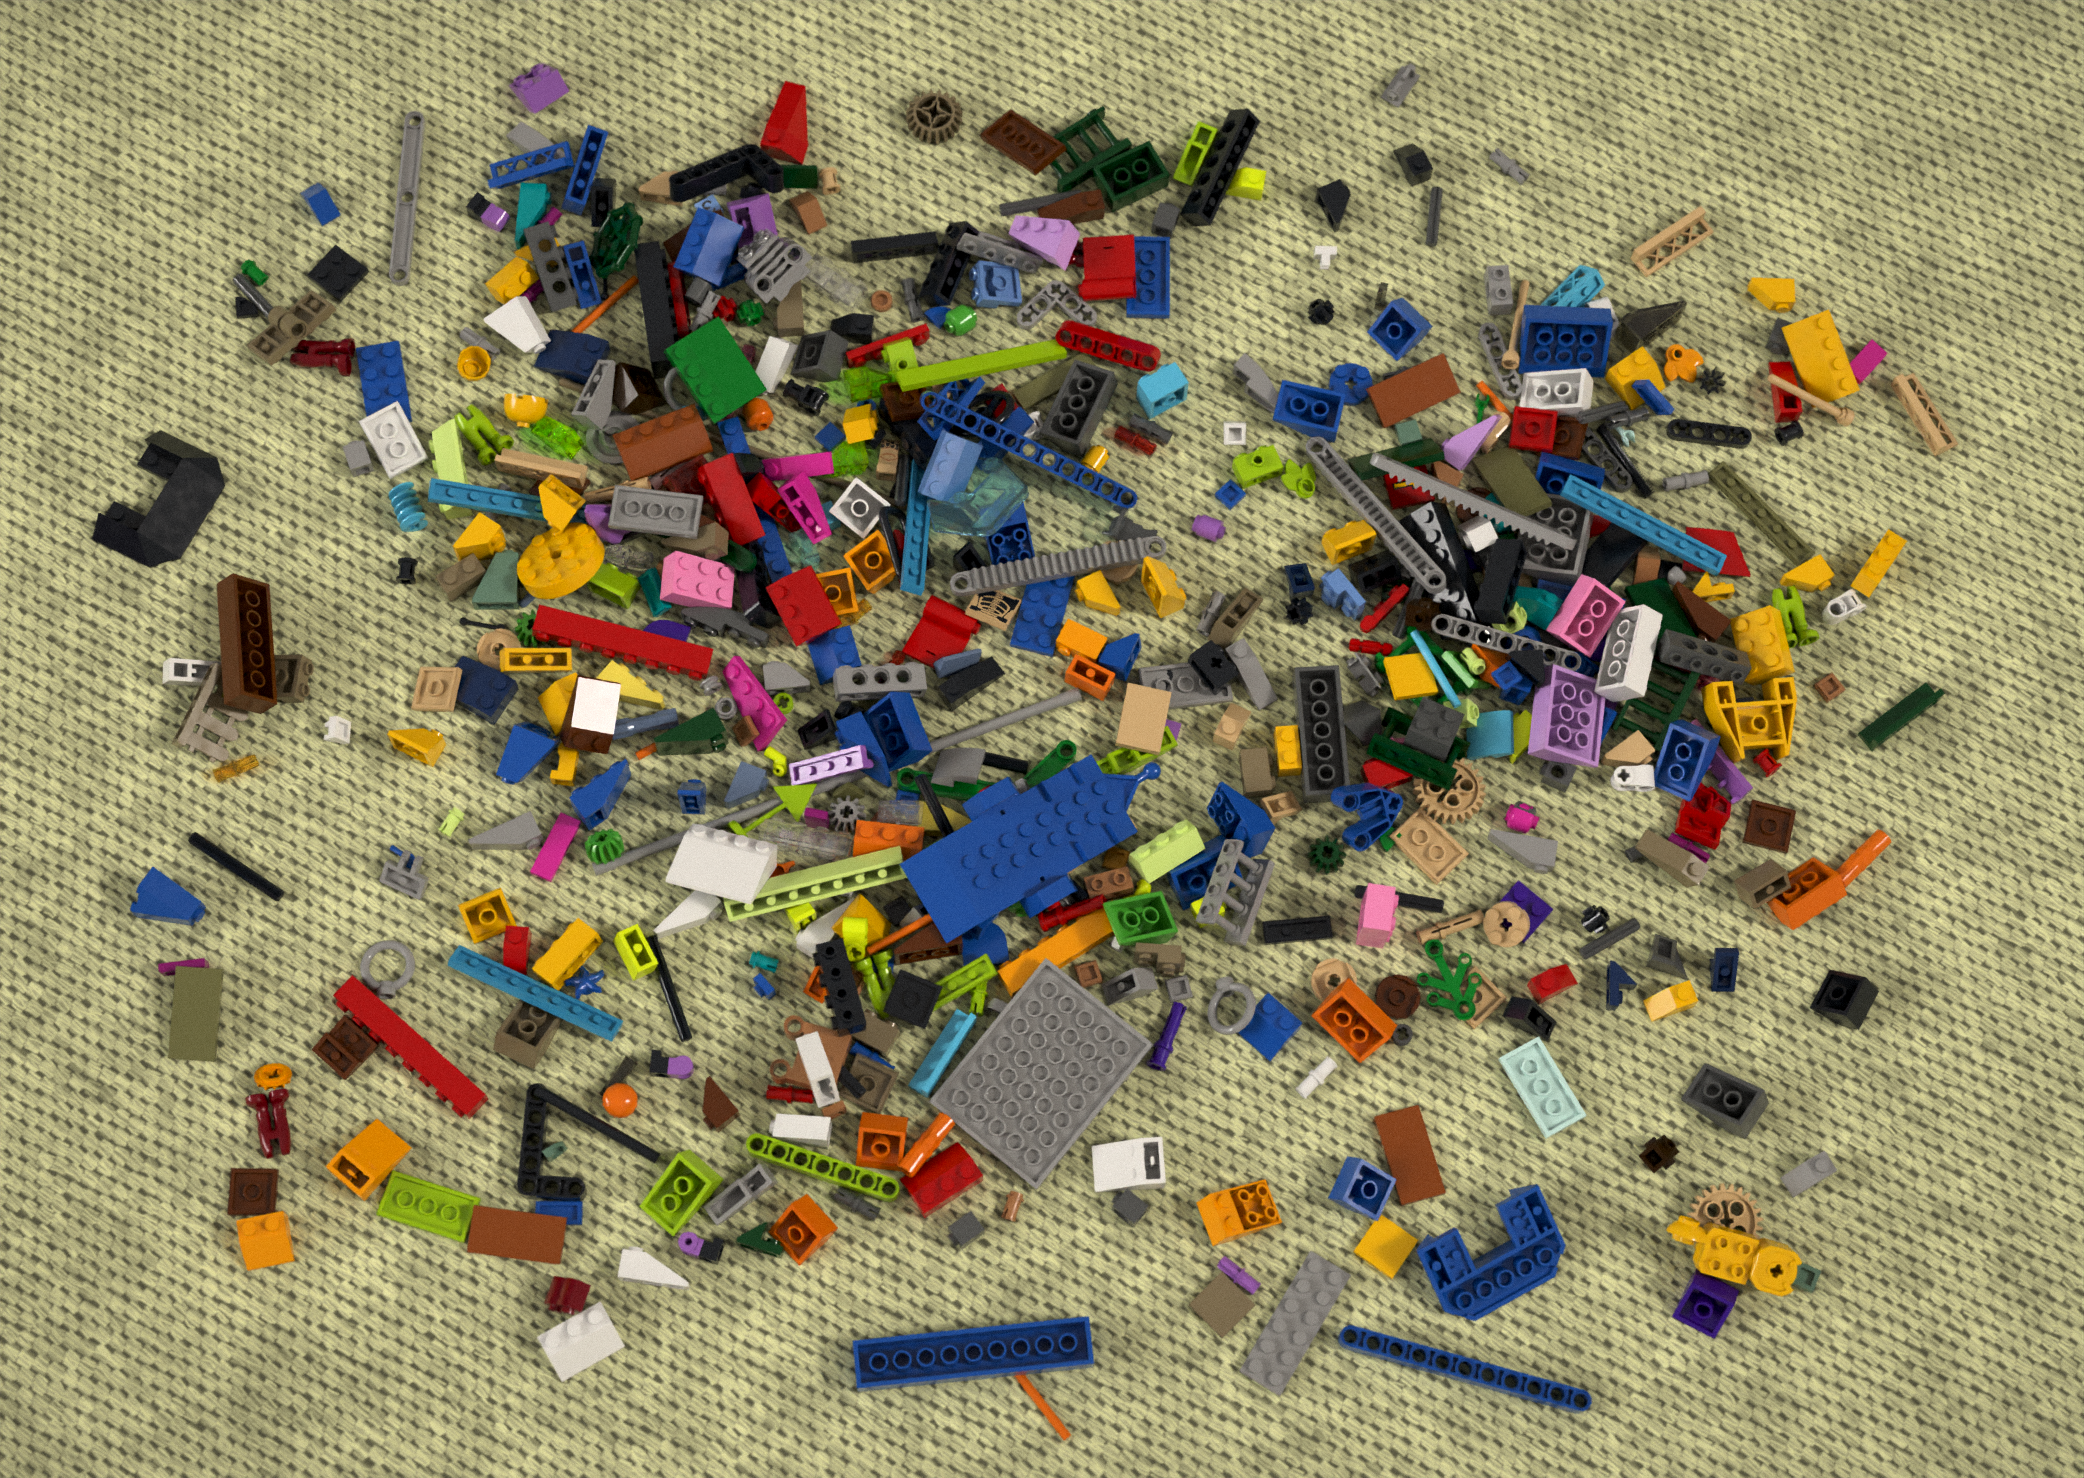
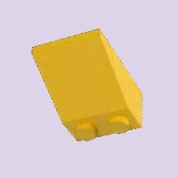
[1141,556,1186,618]

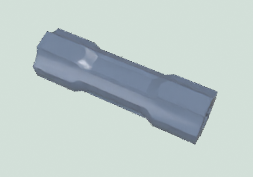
[613,708,679,740]

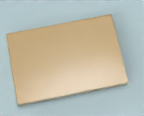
[1115,683,1172,755]
[1389,807,1469,885]

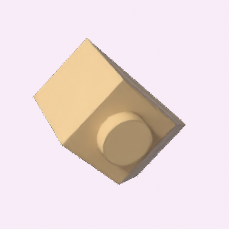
[639,171,683,206]
[1212,703,1251,751]
[1601,730,1656,767]

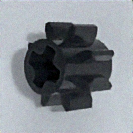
[739,182,766,199]
[1308,299,1334,325]
[1698,367,1726,395]
[1285,597,1313,625]
[1581,905,1610,934]

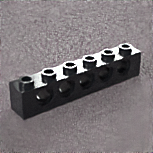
[1180,108,1260,227]

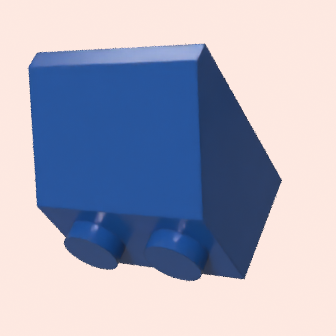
[1367,297,1433,361]
[808,625,862,685]
[1238,992,1302,1061]
[1328,1156,1397,1221]

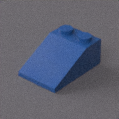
[1273,380,1346,443]
[835,711,892,787]
[1654,719,1721,802]

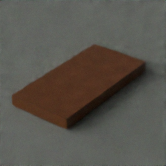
[980,109,1066,176]

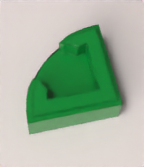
[1379,826,1402,852]

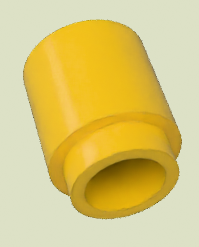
[1080,445,1109,478]

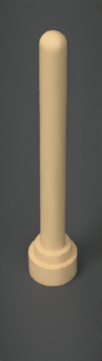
[1501,280,1529,370]
[1767,374,1855,427]

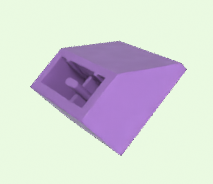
[509,63,569,114]
[727,193,778,248]

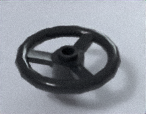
[951,390,1015,438]

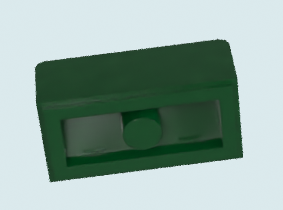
[781,165,818,189]

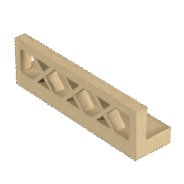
[1631,206,1714,277]
[1890,373,1958,456]
[494,448,588,489]

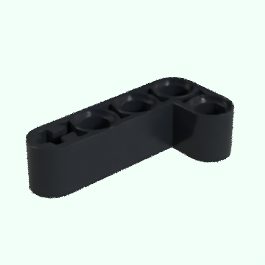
[736,541,783,629]

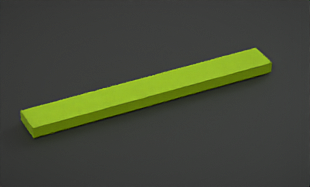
[896,339,1067,392]

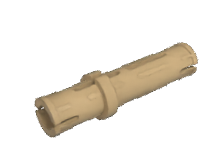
[584,477,651,504]
[1416,909,1484,945]

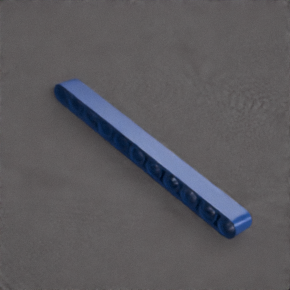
[920,390,1137,508]
[1338,1325,1592,1414]

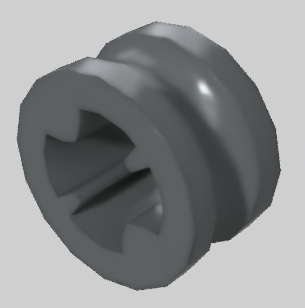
[1391,1024,1413,1046]

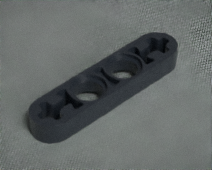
[1666,419,1752,449]

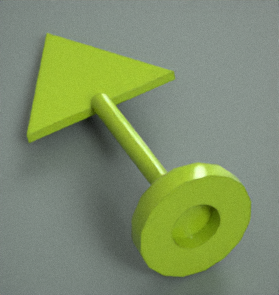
[727,784,817,837]

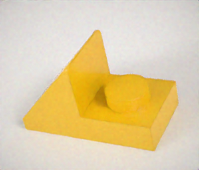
[1692,571,1735,602]

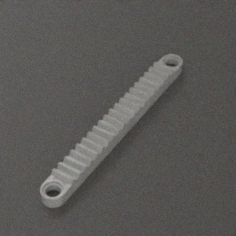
[1306,436,1446,594]
[1369,452,1577,550]
[950,536,1166,597]

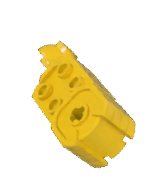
[1666,1215,1802,1297]

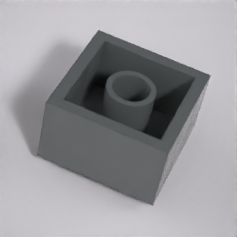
[1403,697,1465,762]

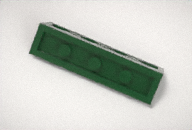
[1858,682,1945,751]

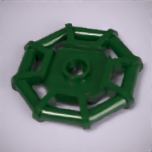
[589,202,643,279]

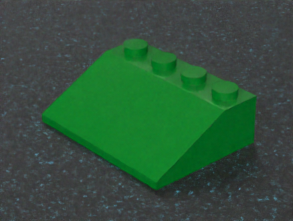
[664,316,767,426]

